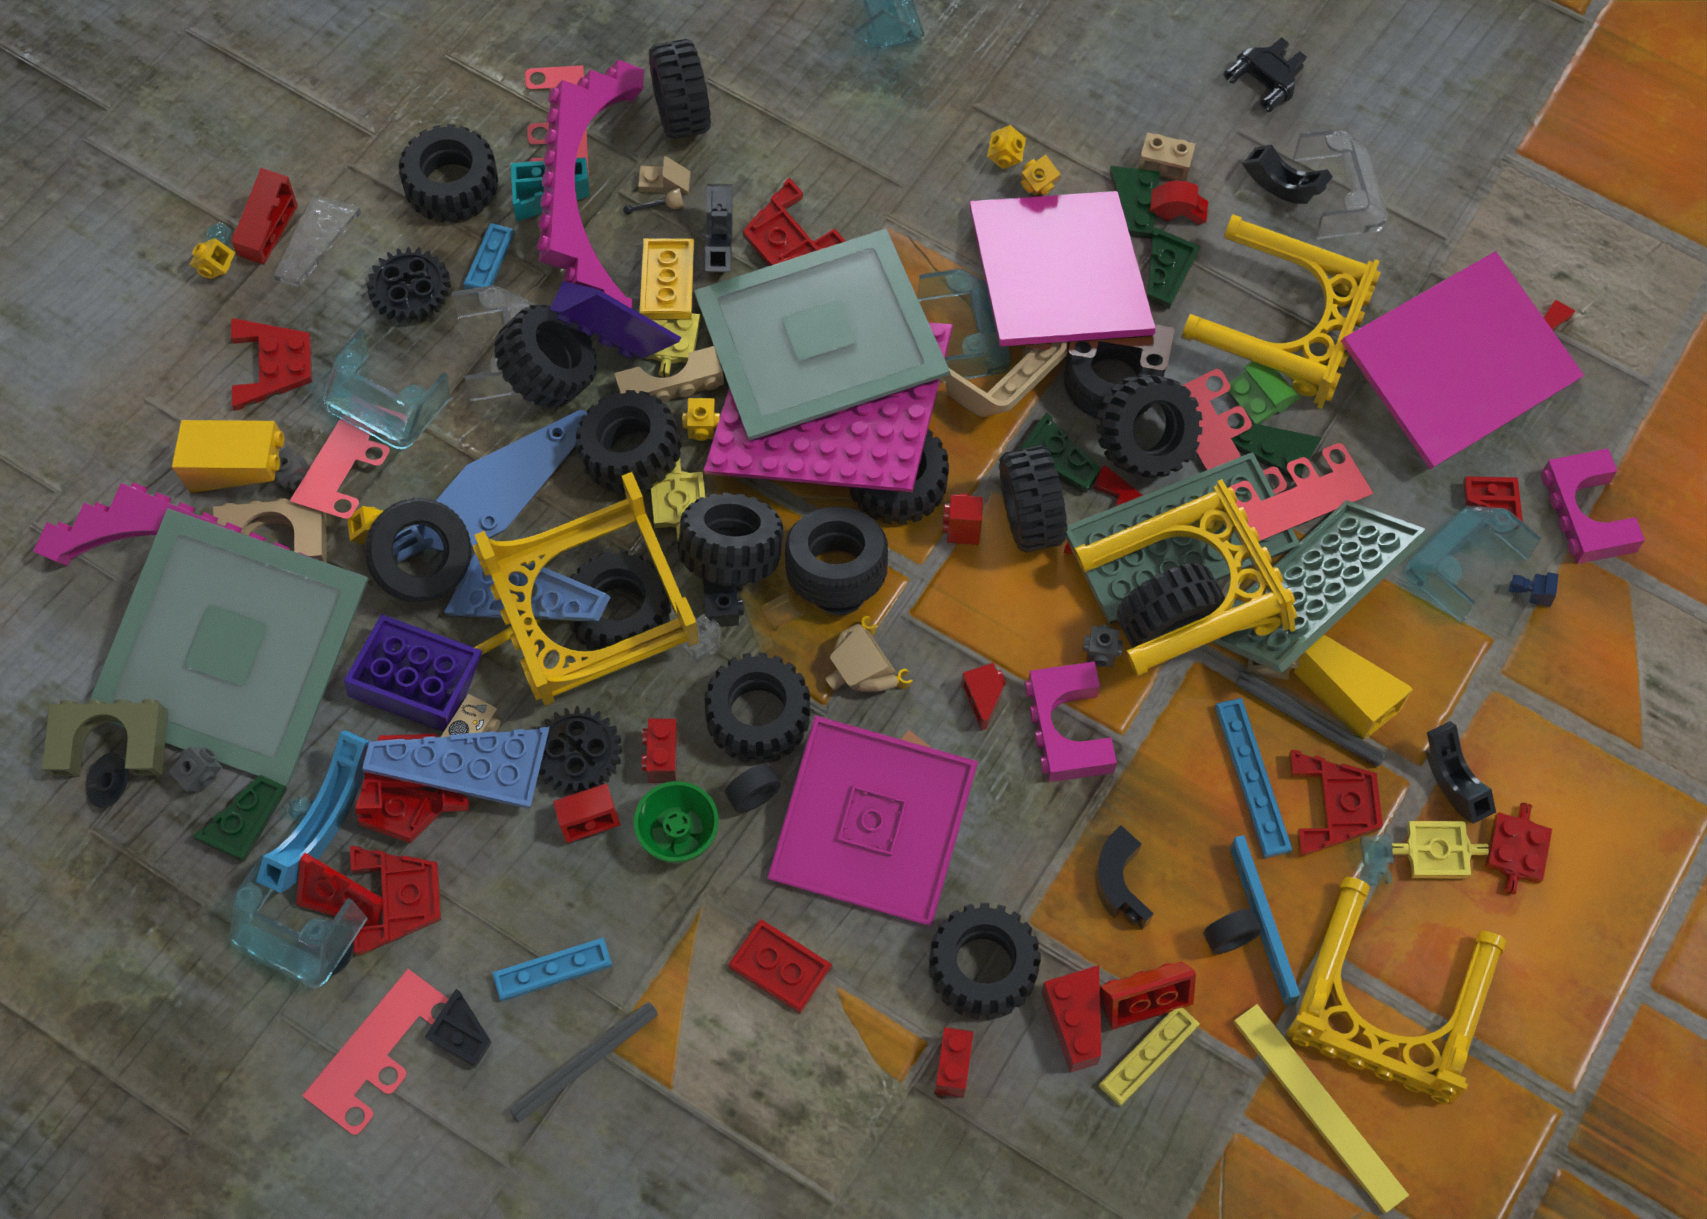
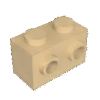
[1138,132,1195,181]

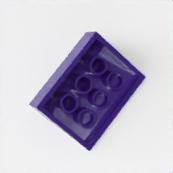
[549,281,682,360]
[344,614,482,732]

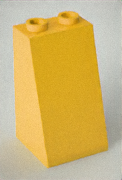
[172,420,284,493]
[1294,634,1413,741]

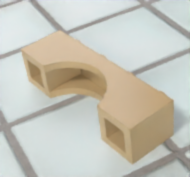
[614,346,724,403]

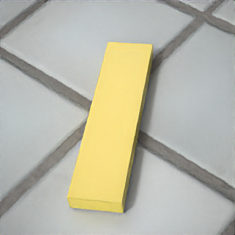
[1099,1008,1200,1107]

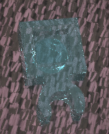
[1360,834,1394,885]

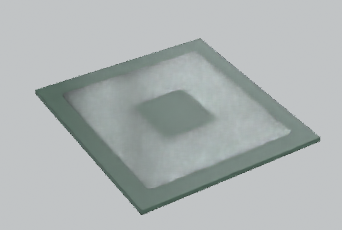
[694,229,951,441]
[90,508,369,786]

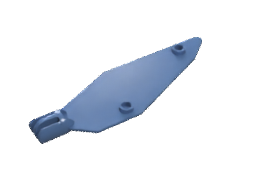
[392,410,588,563]

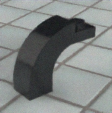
[1242,145,1333,204]
[705,184,733,272]
[1425,721,1496,824]
[1095,825,1154,930]

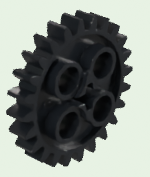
[366,247,451,324]
[537,706,623,794]

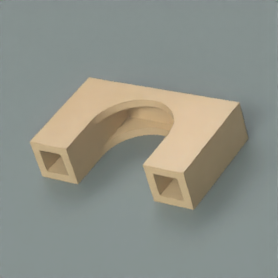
[213,498,327,563]

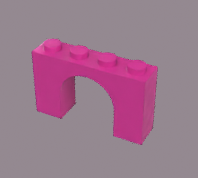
[1541,448,1645,564]
[1024,662,1117,783]

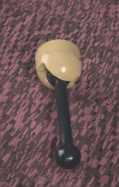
[623,188,684,215]

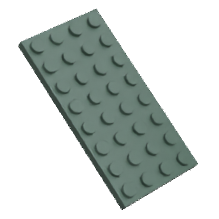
[1066,452,1300,625]
[1212,500,1428,673]

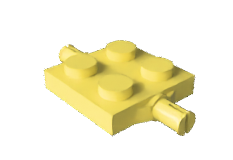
[645,314,701,377]
[651,458,705,542]
[1390,821,1489,879]

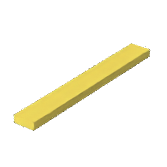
[1233,1004,1409,1215]

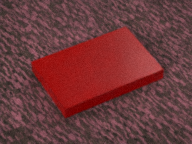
[728,918,832,1014]

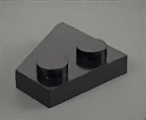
[425,989,492,1068]

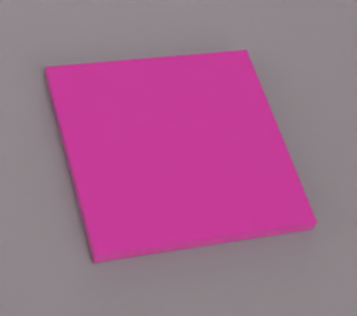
[767,715,978,927]

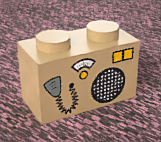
[441,694,501,737]

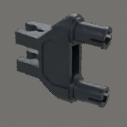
[1224,37,1307,112]

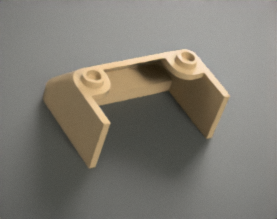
[945,342,1067,417]

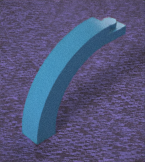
[256,730,370,893]

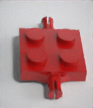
[1485,802,1552,894]

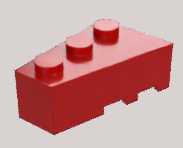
[232,168,298,265]
[1041,965,1101,1073]

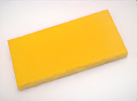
[640,239,694,319]

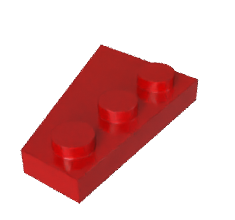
[296,853,384,926]

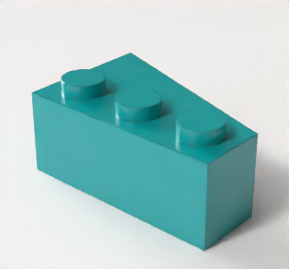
[511,157,590,222]

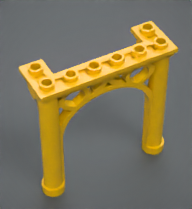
[1181,214,1381,409]
[1074,479,1298,676]
[1286,877,1507,1104]

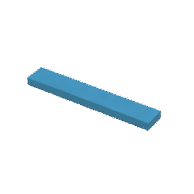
[1214,698,1292,859]
[1230,835,1300,1006]

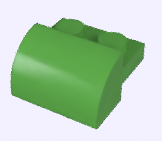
[1228,361,1300,425]

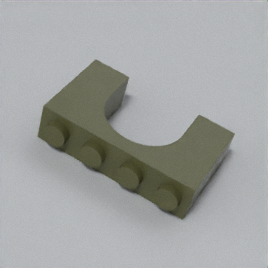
[42,699,168,776]

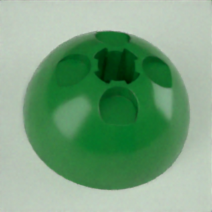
[634,781,719,864]

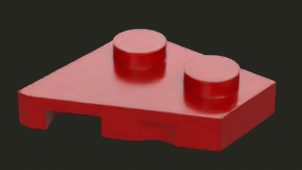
[1463,476,1523,527]

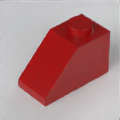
[961,662,1006,731]

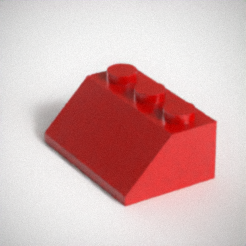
[1100,961,1196,1030]

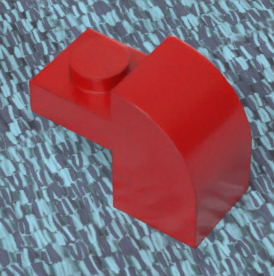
[1150,181,1208,225]

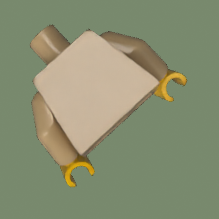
[825,616,913,692]

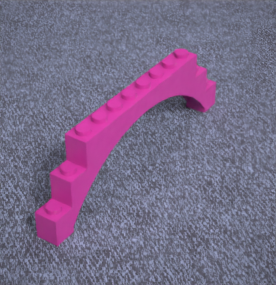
[537,60,644,308]
[33,482,312,566]

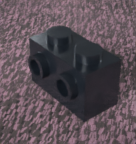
[703,578,744,628]

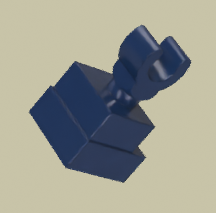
[1509,572,1559,607]

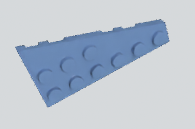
[444,553,610,622]
[362,727,549,809]

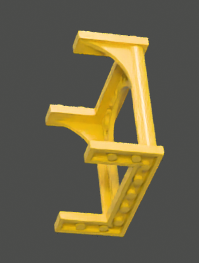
[473,472,700,706]

